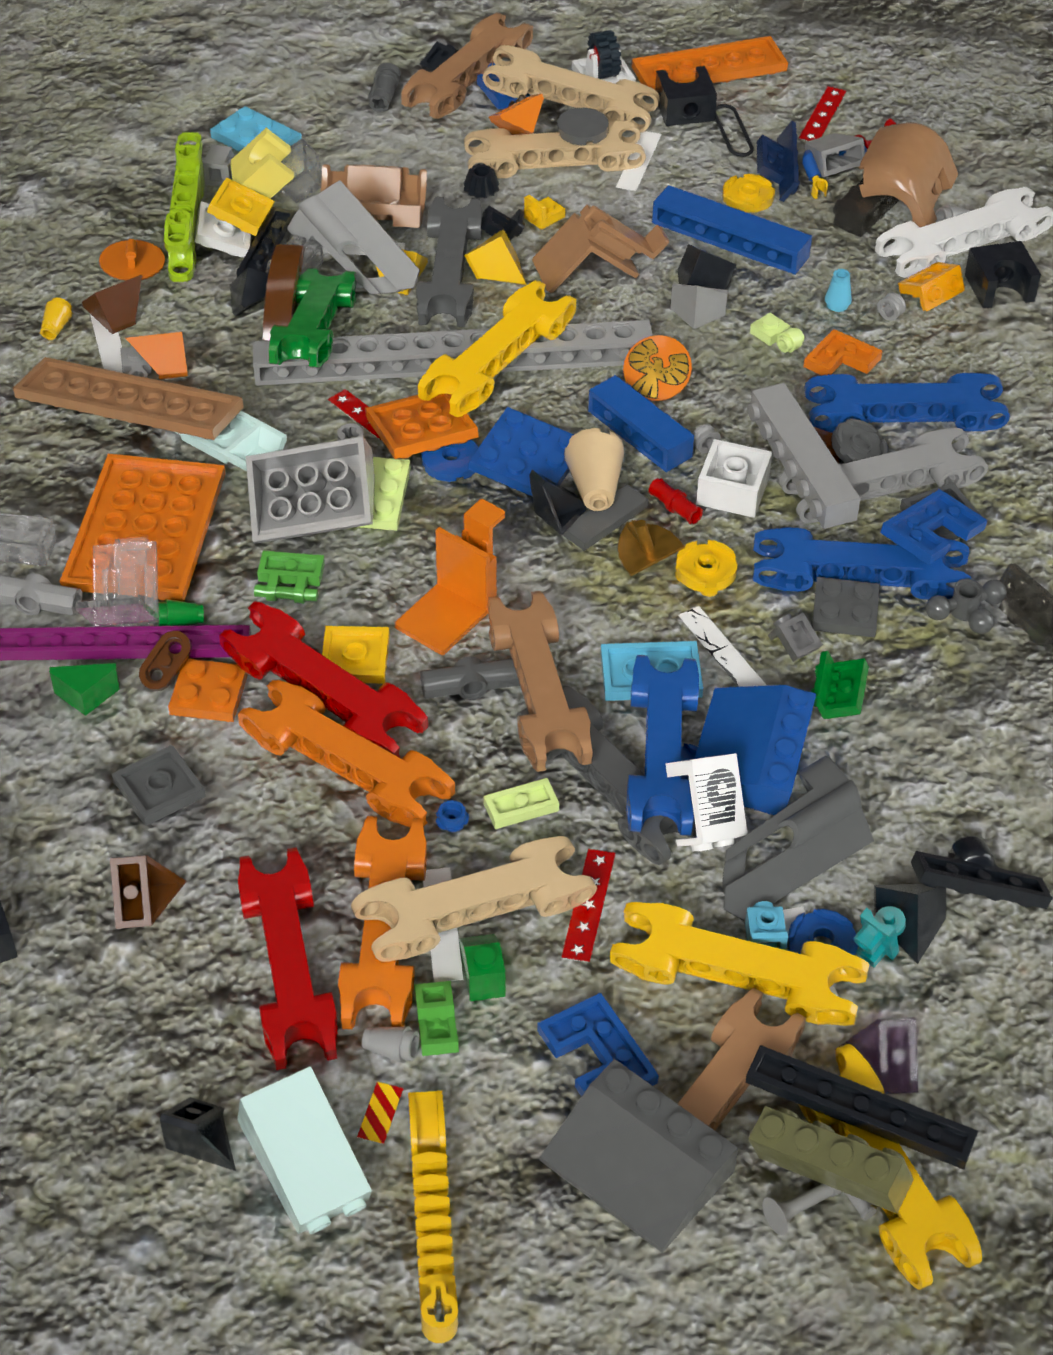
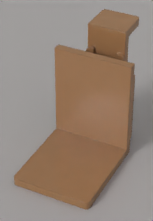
[532,204,669,293]

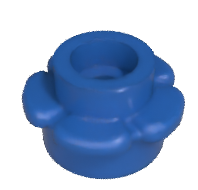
[436,800,469,832]

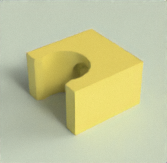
[230,128,294,199]

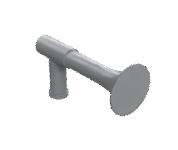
[762,1184,877,1236]

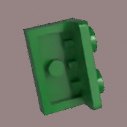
[811,651,869,719]

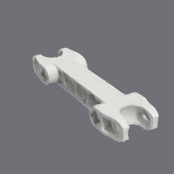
[875,187,1053,278]

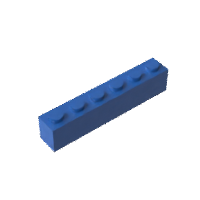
[652,185,812,275]

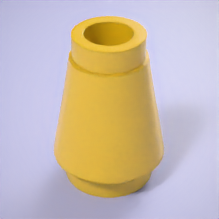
[40,297,72,340]

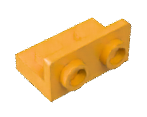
[898,262,965,311]

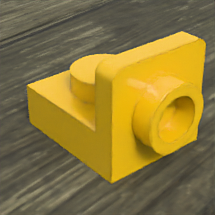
[524,195,565,230]

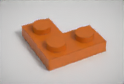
[803,329,883,375]

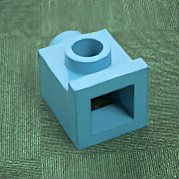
[745,901,788,950]

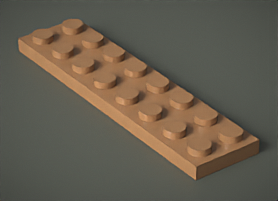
[13,357,244,440]

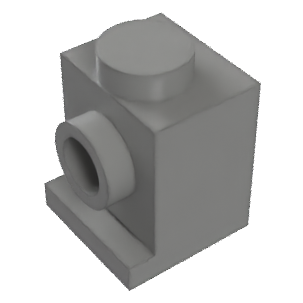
[203,145,234,186]

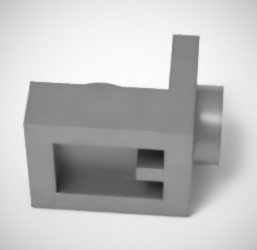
[768,613,823,662]

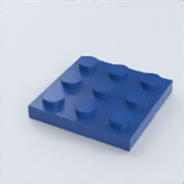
[468,407,574,496]

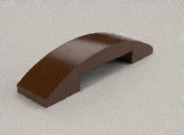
[263,244,305,341]

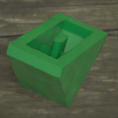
[49,663,120,716]

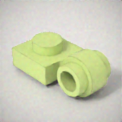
[750,313,804,353]

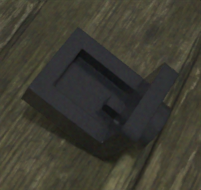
[481,205,525,241]

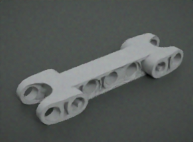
[779,428,988,523]

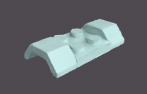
[175,388,287,471]

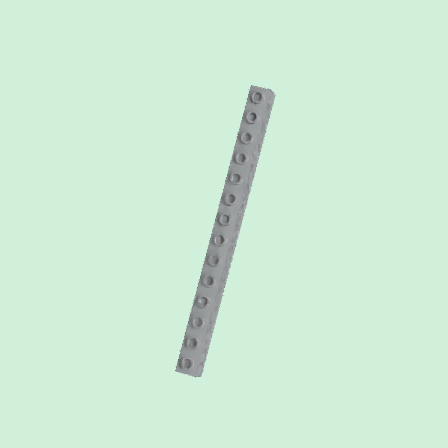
[253,320,652,386]

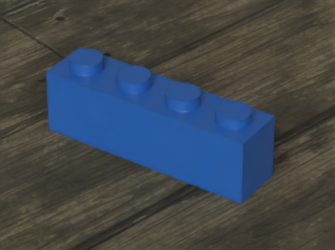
[588,375,694,473]

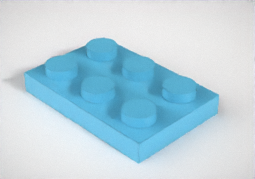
[210,106,302,152]
[600,641,703,701]

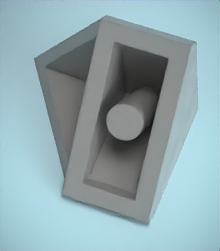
[671,283,728,329]

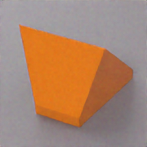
[489,93,544,135]
[125,332,188,379]

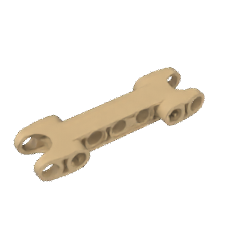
[483,45,660,133]
[464,121,646,179]
[351,836,597,962]

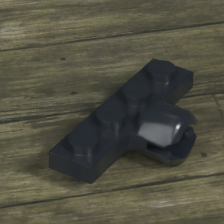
[911,836,1052,909]

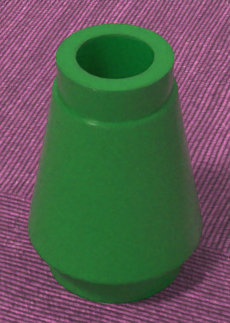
[157,599,204,626]

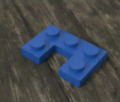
[880,489,988,565]
[537,993,659,1097]

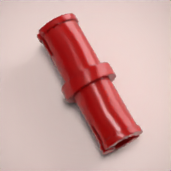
[648,478,703,524]

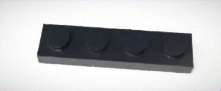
[236,207,297,277]

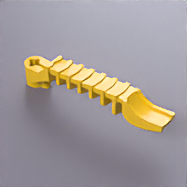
[408,1090,458,1343]

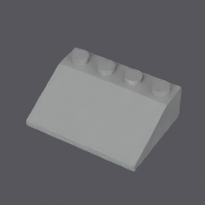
[246,436,375,544]

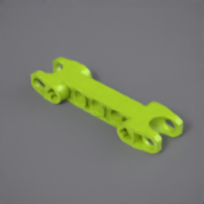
[164,132,205,282]

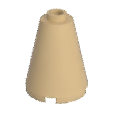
[564,428,624,511]

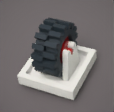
[572,30,636,84]

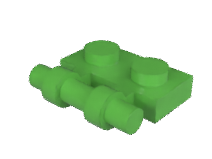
[254,551,325,604]

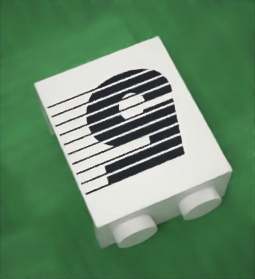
[665,753,748,852]

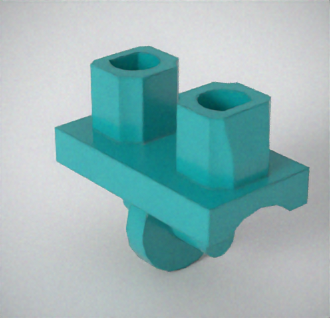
[854,906,906,968]

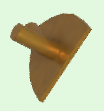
[618,520,685,576]

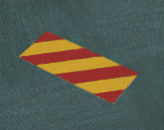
[357,1082,404,1144]

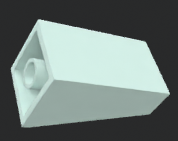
[237,1066,372,1234]

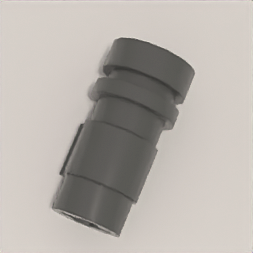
[368,63,401,112]

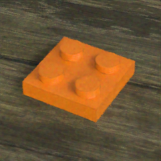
[168,659,248,722]

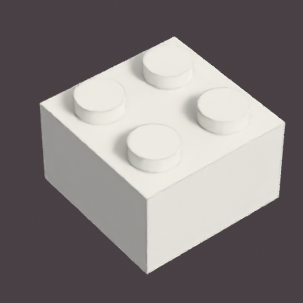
[696,439,772,518]

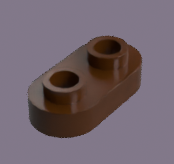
[139,631,192,691]

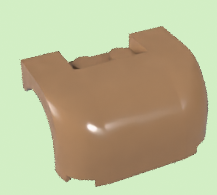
[859,122,958,227]

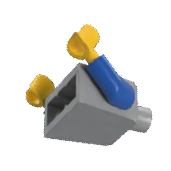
[802,133,867,199]

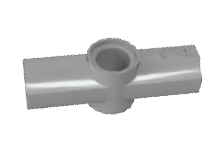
[0,573,83,616]

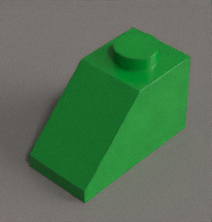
[459,934,506,1002]

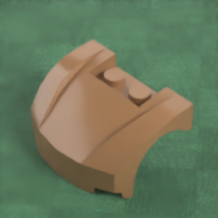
[321,164,427,228]

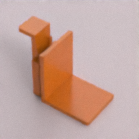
[395,499,505,655]

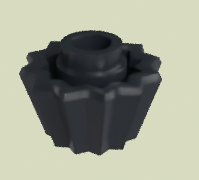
[463,164,499,199]

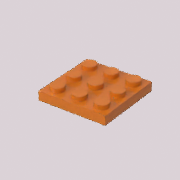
[365,394,478,459]

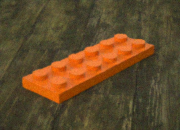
[631,36,788,90]

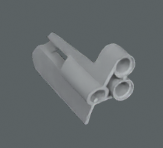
[287,180,420,295]

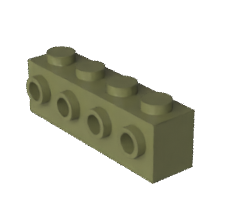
[748,1106,914,1214]

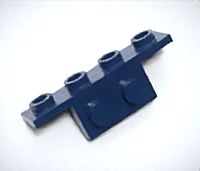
[756,120,800,202]

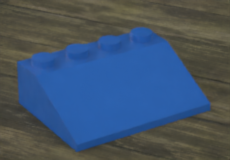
[688,685,816,815]

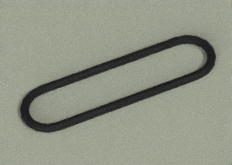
[715,104,754,157]

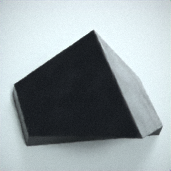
[678,244,737,290]
[230,267,268,316]
[529,470,587,536]
[874,884,946,964]
[160,1097,236,1171]

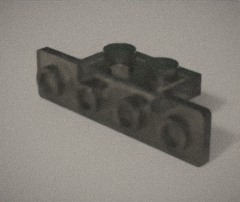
[998,563,1053,646]

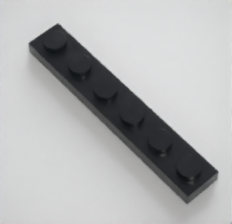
[745,1045,978,1170]

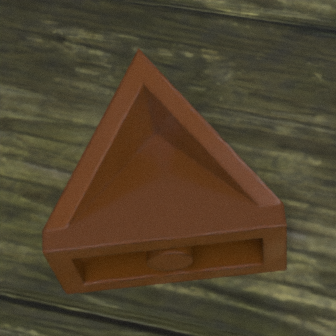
[82,274,142,334]
[110,855,187,929]

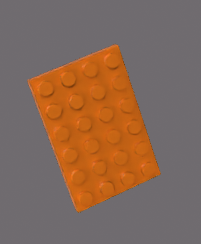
[60,454,226,602]

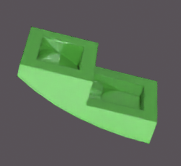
[414,981,459,1056]

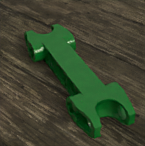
[269,268,356,368]

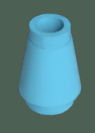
[824,269,852,312]

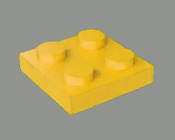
[207,177,275,236]
[322,626,390,684]

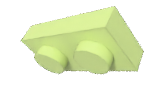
[484,778,559,829]

